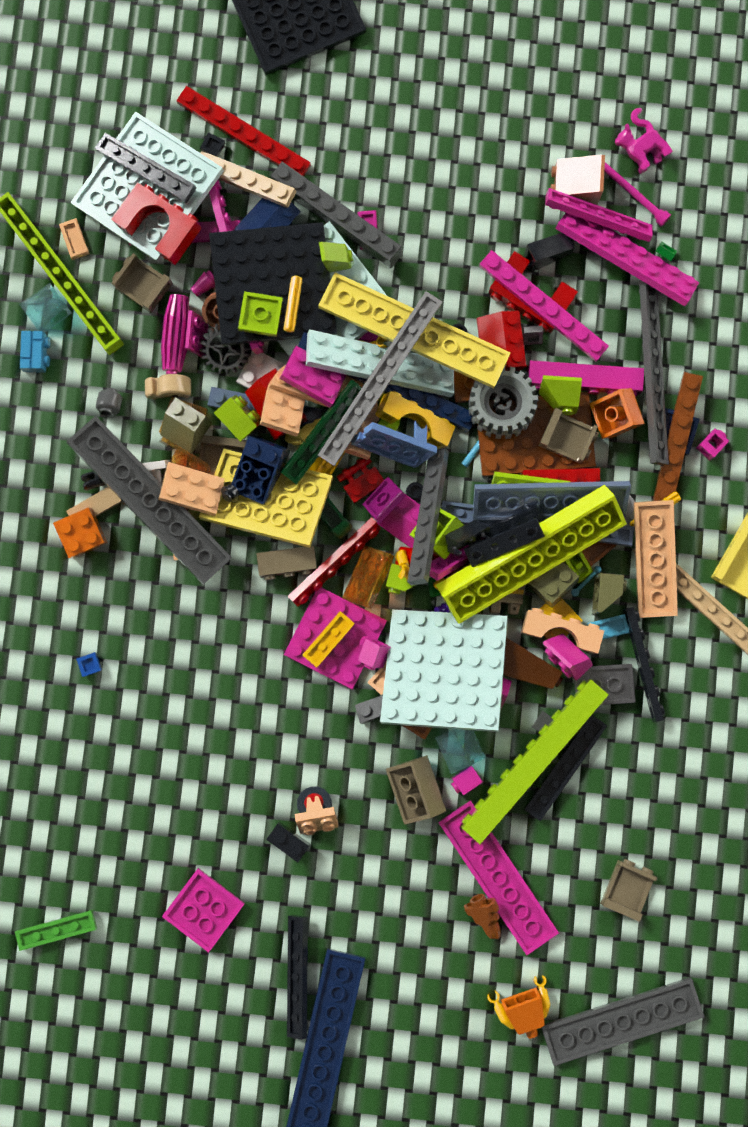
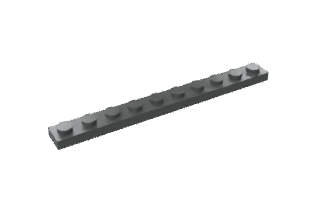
[639,280,669,466]

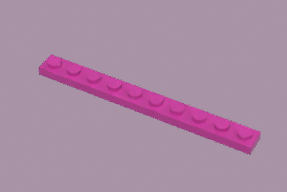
[209,179,264,355]

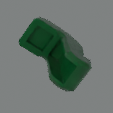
[320,497,353,540]

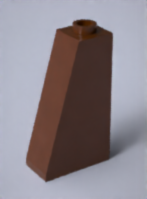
[503,637,563,689]

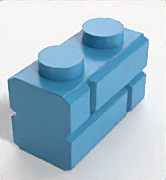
[20,331,50,373]

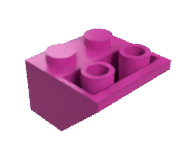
[543,634,593,681]

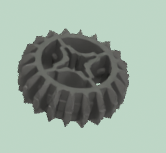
[200,324,251,375]

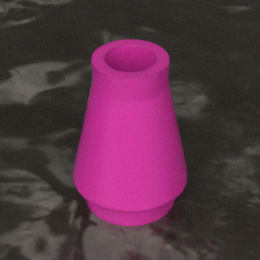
[190,270,215,297]

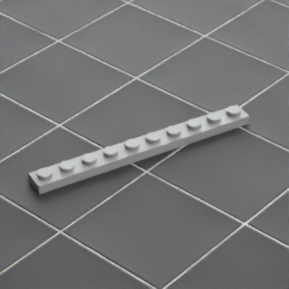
[318,291,442,466]

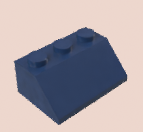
[234,198,301,231]

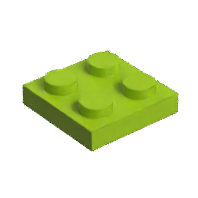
[238,291,283,337]

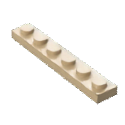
[200,151,296,208]

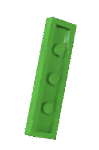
[15,909,97,951]

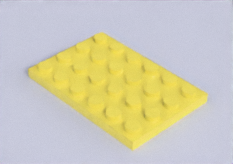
[199,449,333,548]

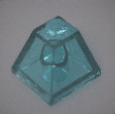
[19,283,72,332]

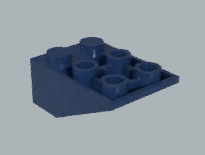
[231,436,291,505]

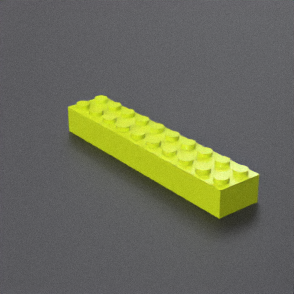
[436,485,627,624]

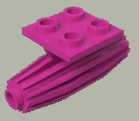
[161,294,209,374]

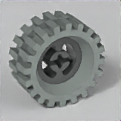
[469,366,538,439]

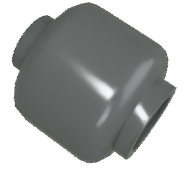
[96,388,122,417]

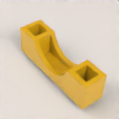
[375,391,456,449]

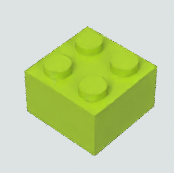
[214,394,261,442]

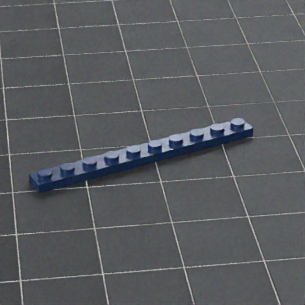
[298,332,473,432]

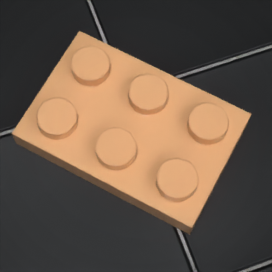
[158,462,225,516]

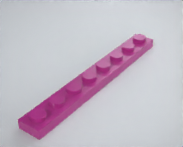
[479,250,609,362]

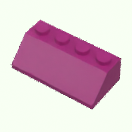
[377,495,434,554]

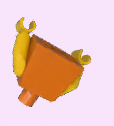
[488,975,551,1039]

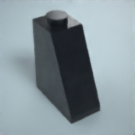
[523,233,575,273]

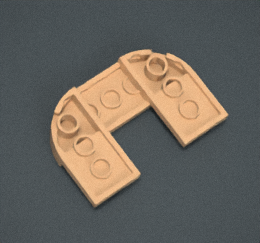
[260,365,379,460]

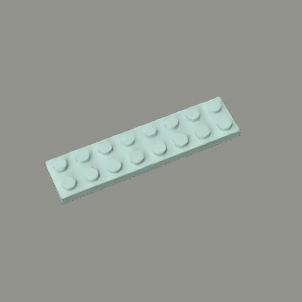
[306,329,454,397]

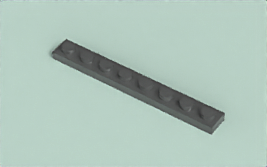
[407,448,449,586]

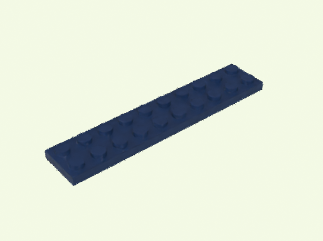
[286,948,366,1127]

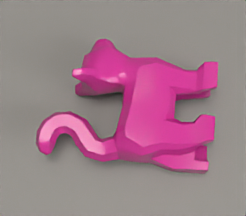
[615,108,673,174]

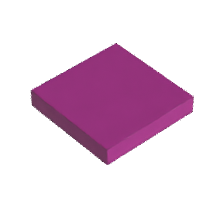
[362,477,406,523]

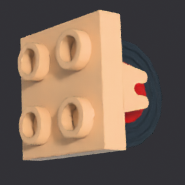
[295,787,339,835]

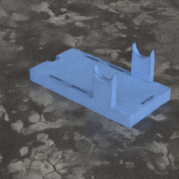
[351,421,437,468]

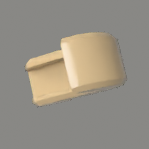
[145,374,191,399]

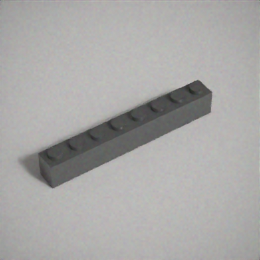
[271,162,402,268]

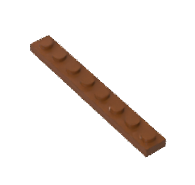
[653,372,703,501]

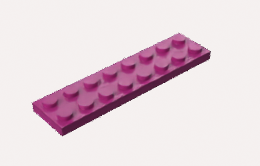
[555,213,699,306]
[438,800,559,955]

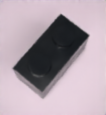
[266,821,311,863]

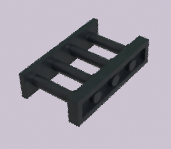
[464,505,545,567]

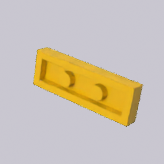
[302,611,355,668]

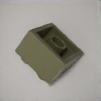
[160,397,212,454]
[592,573,627,615]

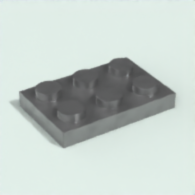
[574,664,635,705]

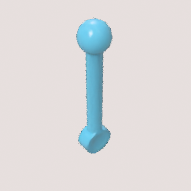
[571,566,602,596]

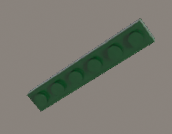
[280,380,362,485]

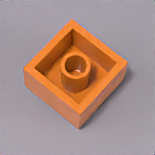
[589,388,645,439]
[53,507,108,558]

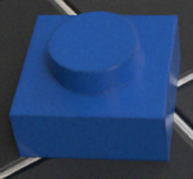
[76,652,102,677]

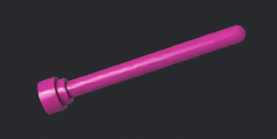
[604,162,671,227]

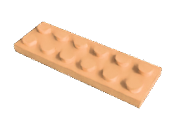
[633,500,678,618]

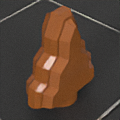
[464,894,500,939]

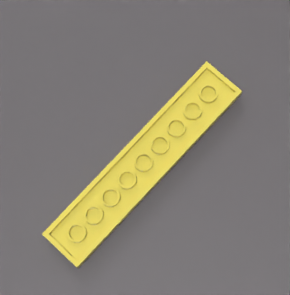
[318,272,510,389]

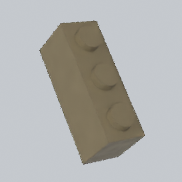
[256,546,317,580]

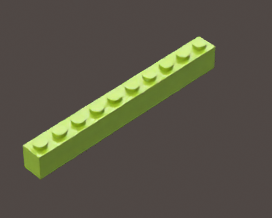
[0,192,124,355]
[461,679,608,844]

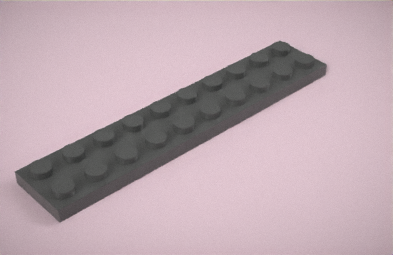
[66,416,232,585]

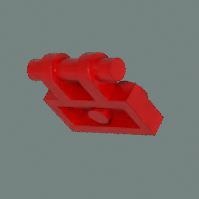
[336,458,384,504]

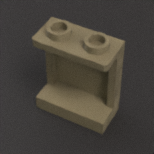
[112,253,173,313]
[538,408,599,464]
[600,859,657,922]

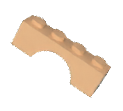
[521,608,604,654]

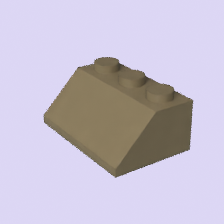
[386,755,446,825]

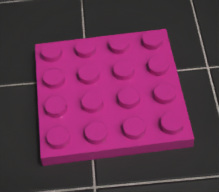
[284,588,387,689]

